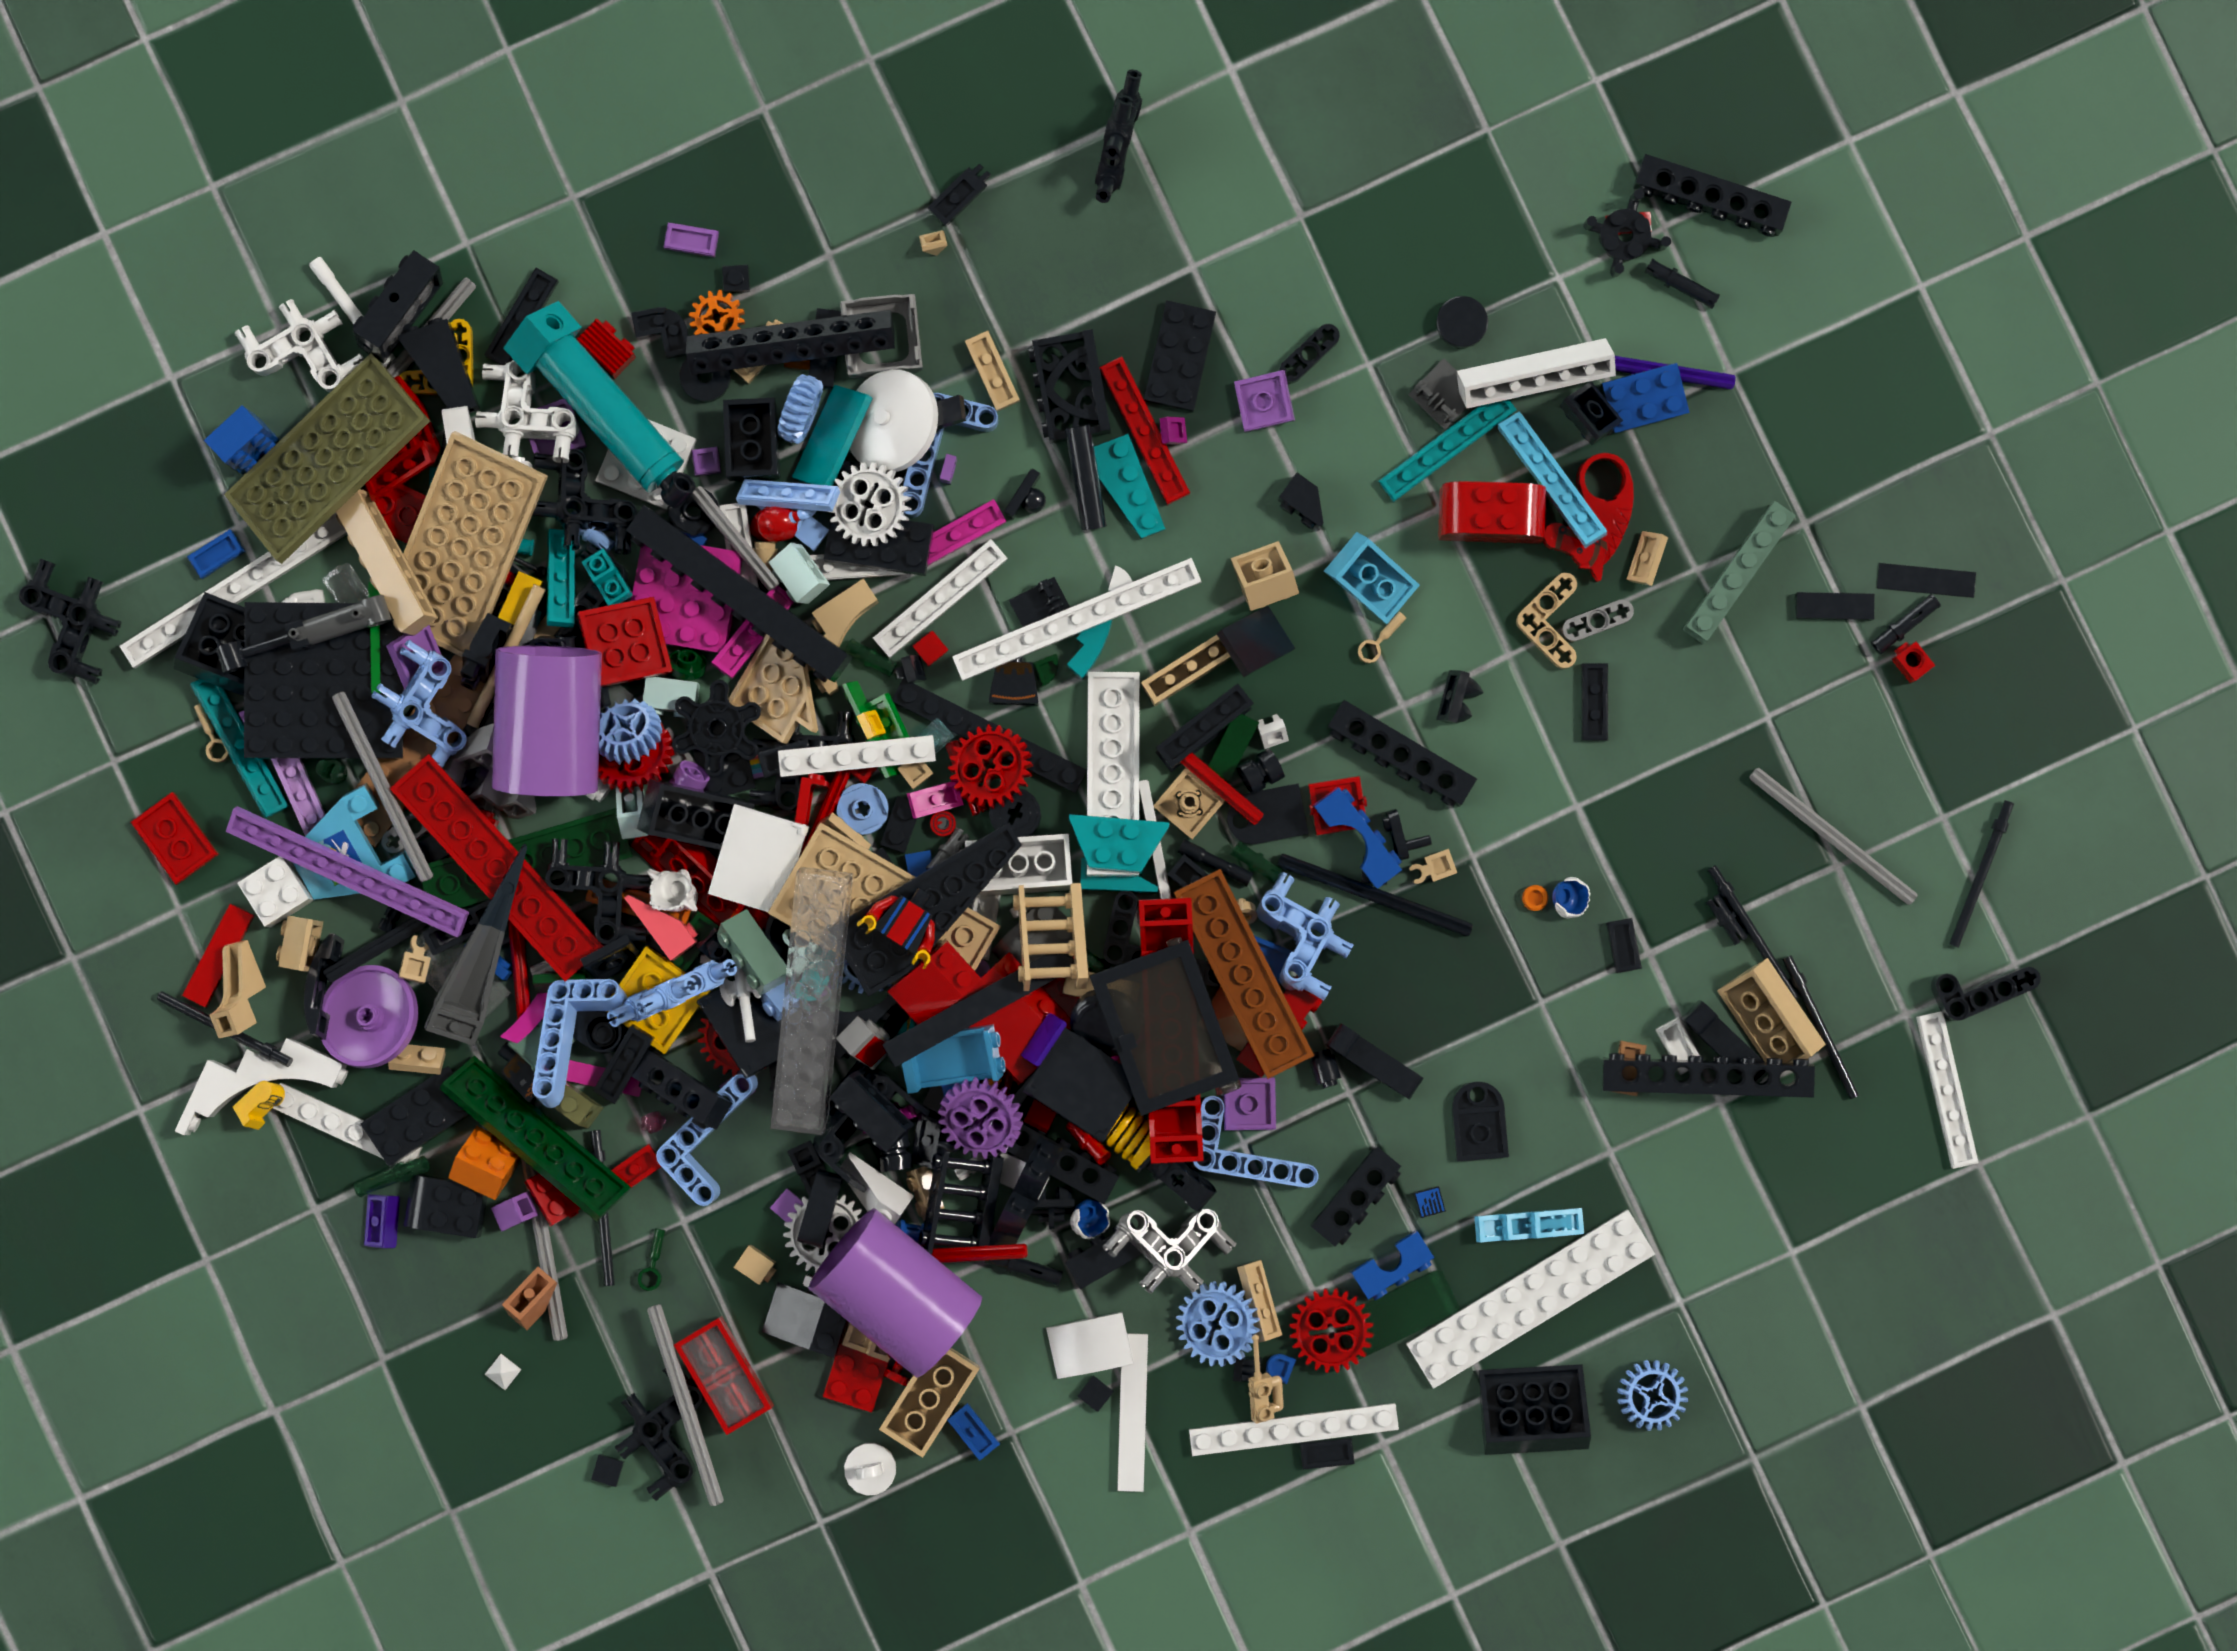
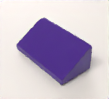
[1021,1013,1067,1067]
[364,1194,400,1248]

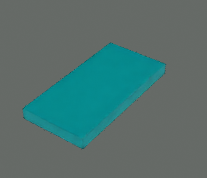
[792,385,873,486]

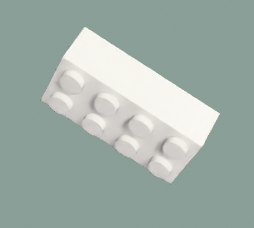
[965,834,1072,897]

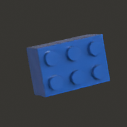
[204,405,280,475]

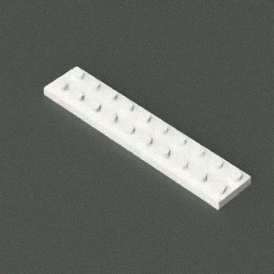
[1406,1209,1655,1389]

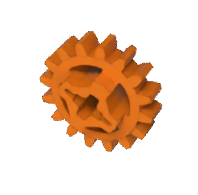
[689,290,745,335]

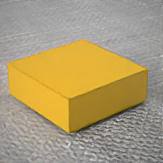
[857,710,886,740]

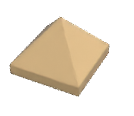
[919,230,948,256]

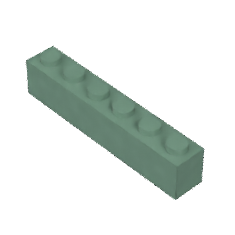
[1682,501,1796,644]

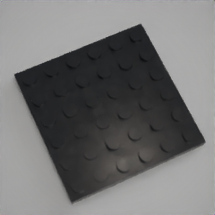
[244,602,403,759]

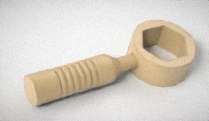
[1357,612,1407,664]
[194,704,229,763]

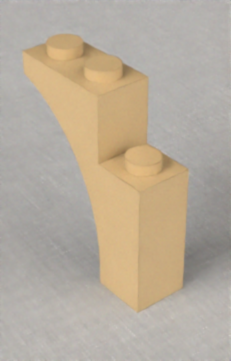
[807,579,879,696]

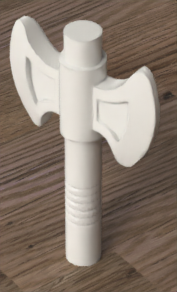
[720,968,761,1043]

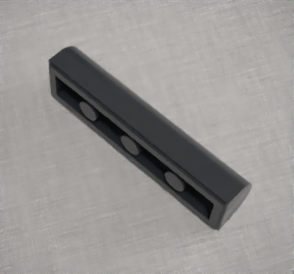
[1065,424,1107,530]

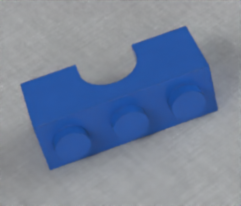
[1350,1230,1434,1300]

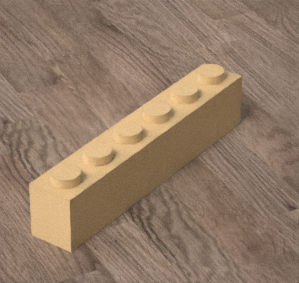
[336,489,438,636]

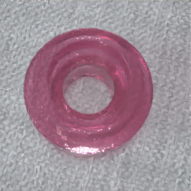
[640,1111,666,1133]

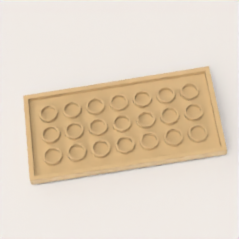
[403,431,548,657]
[768,822,1001,985]

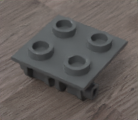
[1408,358,1466,430]

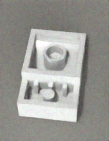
[1046,1311,1134,1379]

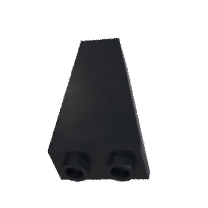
[398,317,481,414]

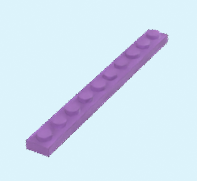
[226,806,469,937]

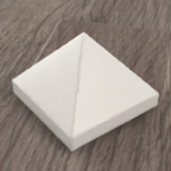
[485,1354,522,1390]

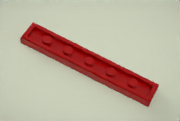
[1099,356,1190,505]

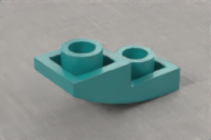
[582,548,633,606]

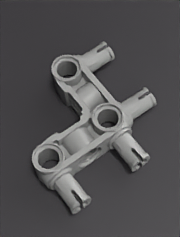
[1102,1209,1237,1294]

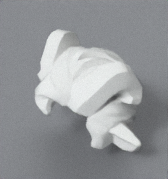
[647,869,698,912]

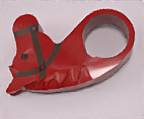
[1543,453,1634,582]

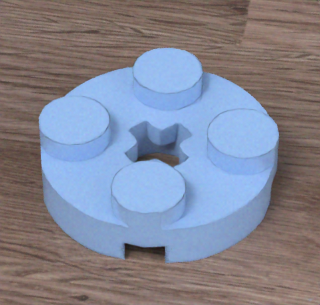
[837,783,889,835]

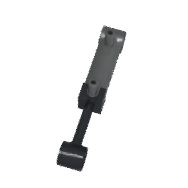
[215,595,391,674]

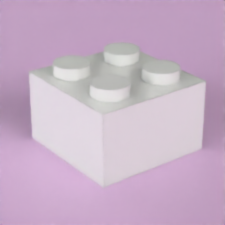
[237,856,314,928]

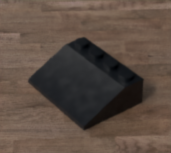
[174,592,245,696]
[1479,1364,1591,1455]

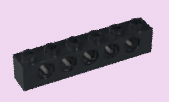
[1633,154,1792,237]
[1327,700,1477,808]

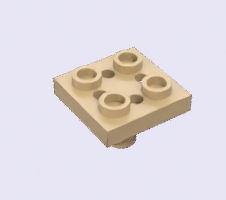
[1153,768,1225,840]

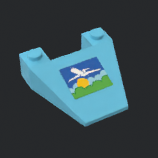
[292,783,417,900]

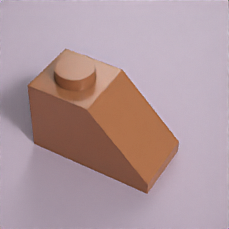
[502,1267,557,1330]

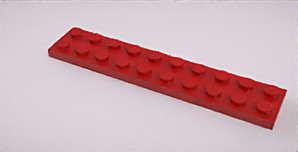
[389,754,604,981]

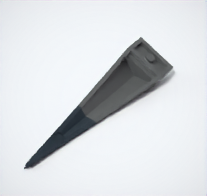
[424,844,527,1046]

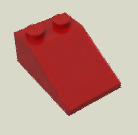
[887,939,982,1025]

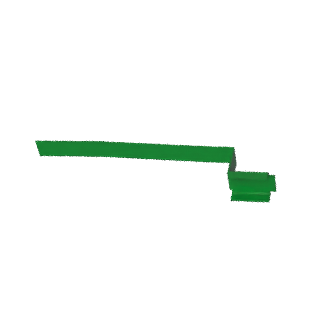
[368,582,381,693]

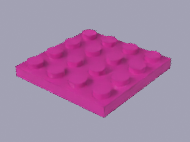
[631,545,743,653]

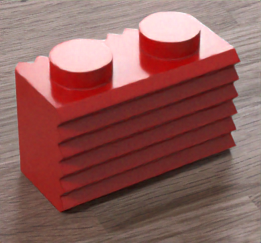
[577,319,636,379]

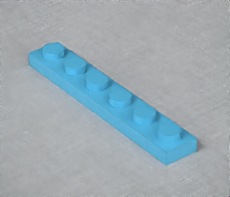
[1498,411,1607,548]

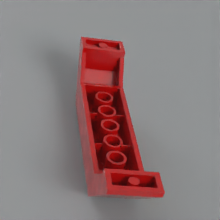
[1139,898,1204,1164]

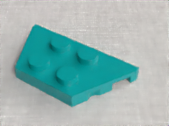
[1069,814,1169,873]

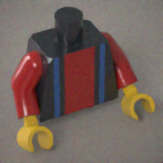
[857,887,935,969]

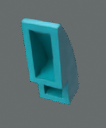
[1067,619,1113,680]

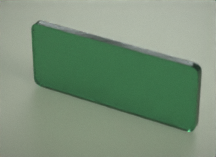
[1340,1269,1459,1359]

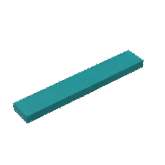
[1378,399,1517,503]
[190,679,289,819]

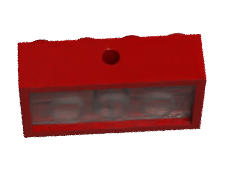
[674,1316,774,1435]

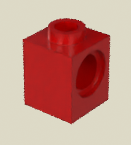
[1891,641,1935,683]

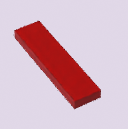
[182,904,255,1007]

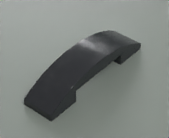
[304,933,345,1040]

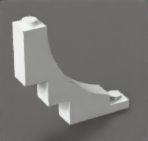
[175,1038,348,1135]

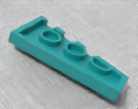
[1094,434,1165,539]

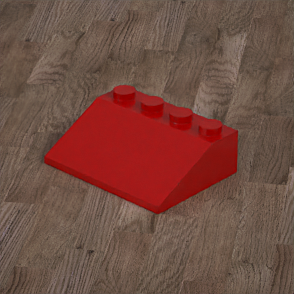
[954,952,1071,1085]

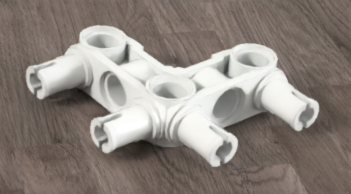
[234,299,364,393]
[475,360,580,463]

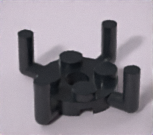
[1583,189,1671,277]

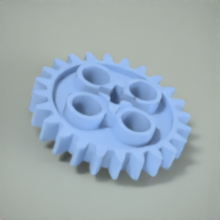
[1176,1281,1260,1367]

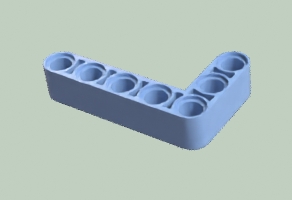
[903,393,998,518]
[532,979,627,1108]
[656,1073,758,1206]
[1193,1096,1318,1188]

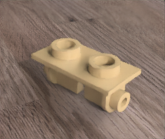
[906,1166,945,1221]

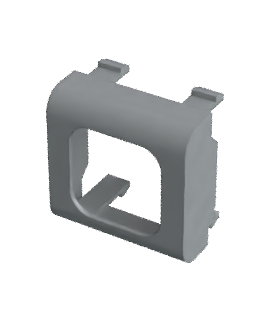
[840,294,923,378]

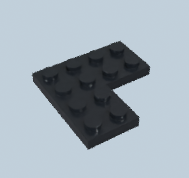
[824,461,934,576]

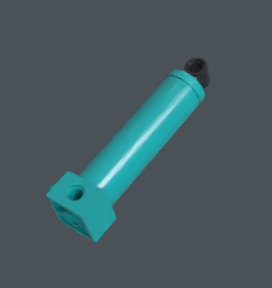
[503,301,696,508]

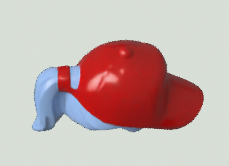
[750,507,816,543]

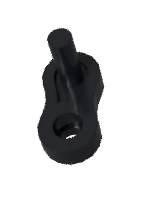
[1382,809,1432,861]

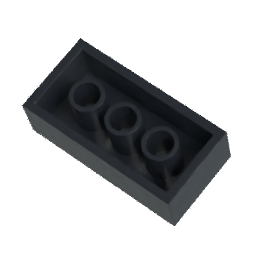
[637,778,755,850]

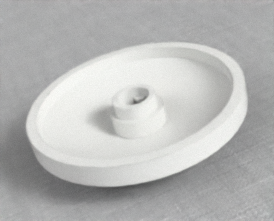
[850,369,938,473]

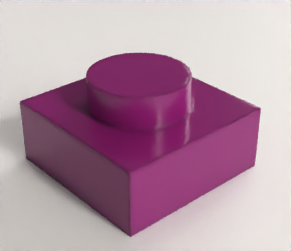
[1160,417,1187,445]

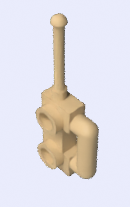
[1248,1334,1284,1424]

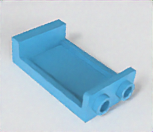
[902,1024,1006,1094]

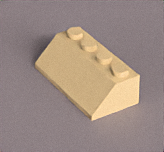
[1717,958,1826,1072]

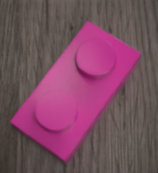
[907,781,964,819]

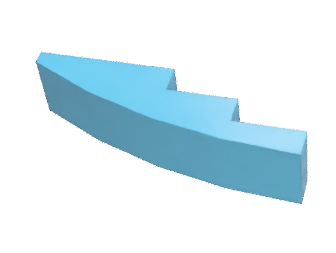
[1474,1208,1584,1242]

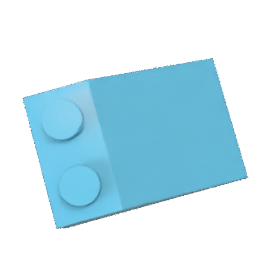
[1324,532,1420,624]

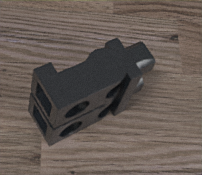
[460,613,511,691]

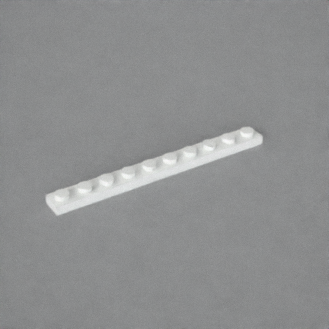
[120,512,347,669]
[952,558,1202,681]

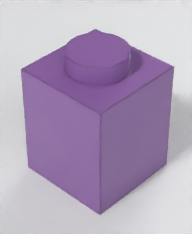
[491,1191,539,1232]

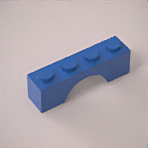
[1313,787,1402,889]

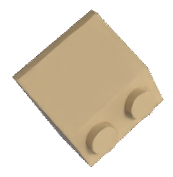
[1231,541,1299,611]
[276,916,323,972]

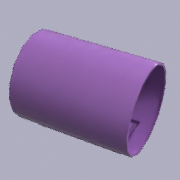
[492,646,602,796]
[808,1208,983,1378]

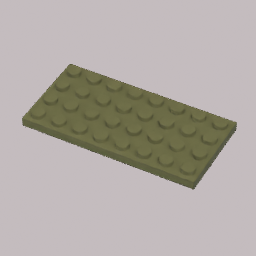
[224,353,430,564]

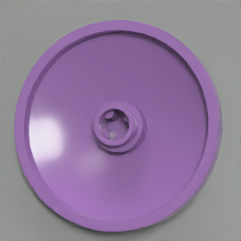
[322,965,418,1068]

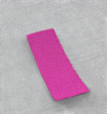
[500,993,547,1043]
[566,1060,641,1097]

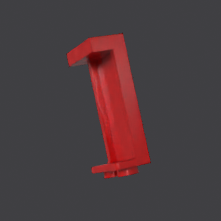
[795,774,830,856]

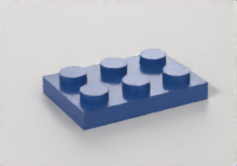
[1601,363,1690,433]

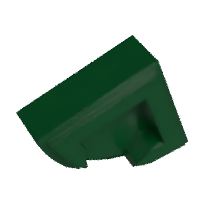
[1033,653,1058,687]

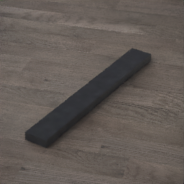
[882,954,1074,1068]

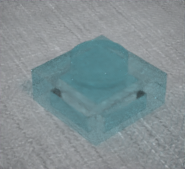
[918,718,955,754]

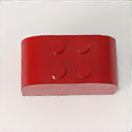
[1438,481,1546,544]

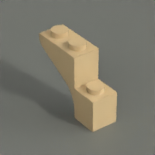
[209,940,266,1038]

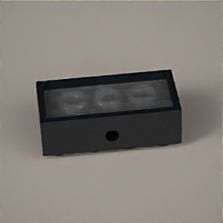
[353,250,443,364]

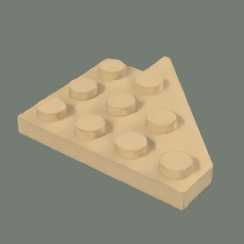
[728,634,818,744]

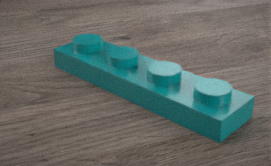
[547,529,575,628]

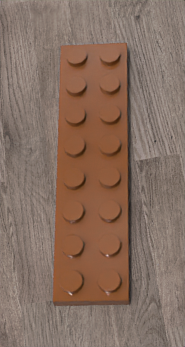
[1174,869,1314,1079]

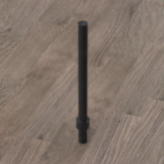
[1949,800,2014,948]
[1707,865,1799,999]
[1782,955,1859,1099]
[157,991,293,1067]
[590,1130,615,1286]

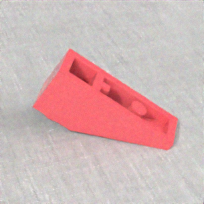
[624,895,698,961]

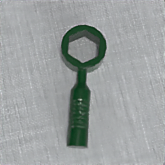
[638,1228,666,1291]

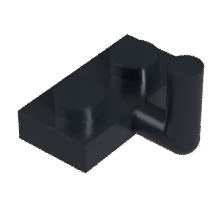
[912,1112,964,1169]

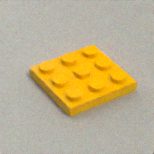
[606,946,710,1054]

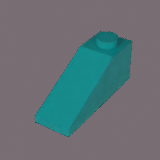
[1080,858,1158,893]

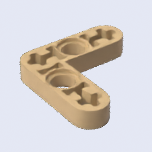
[1516,573,1577,669]

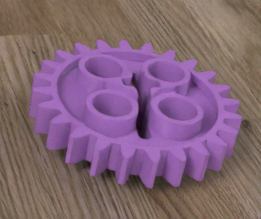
[938,1077,1023,1159]

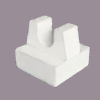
[1258,714,1289,749]

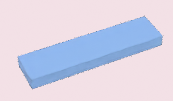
[736,479,840,512]

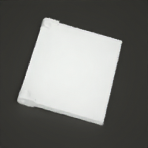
[708,804,809,912]

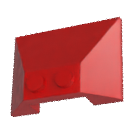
[365,376,441,502]

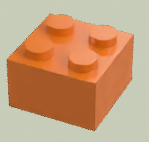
[448,1126,520,1200]

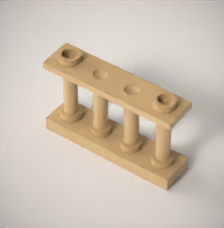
[1013,883,1088,991]

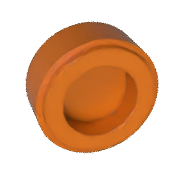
[1522,885,1548,911]

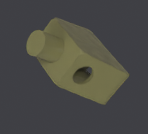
[553,1081,604,1129]

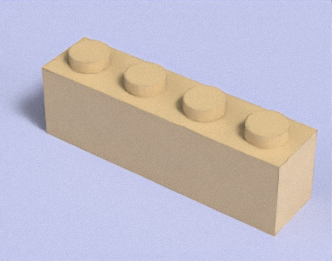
[1141,635,1231,706]

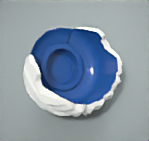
[1552,877,1591,919]
[1070,1199,1110,1239]

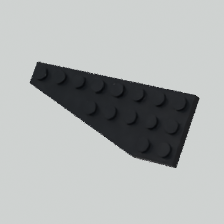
[828,822,1022,997]

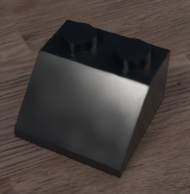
[1560,381,1623,446]

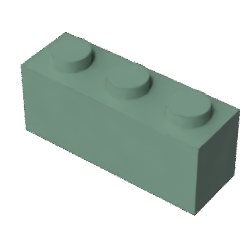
[717,909,790,996]

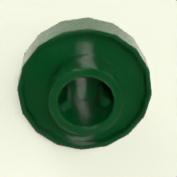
[669,649,706,681]

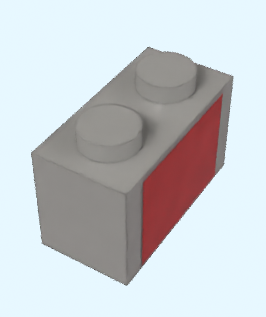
[836,1016,891,1070]

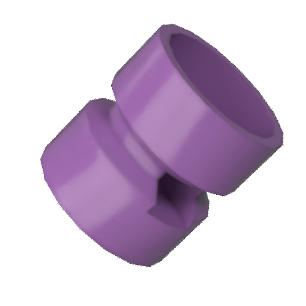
[668,761,710,790]

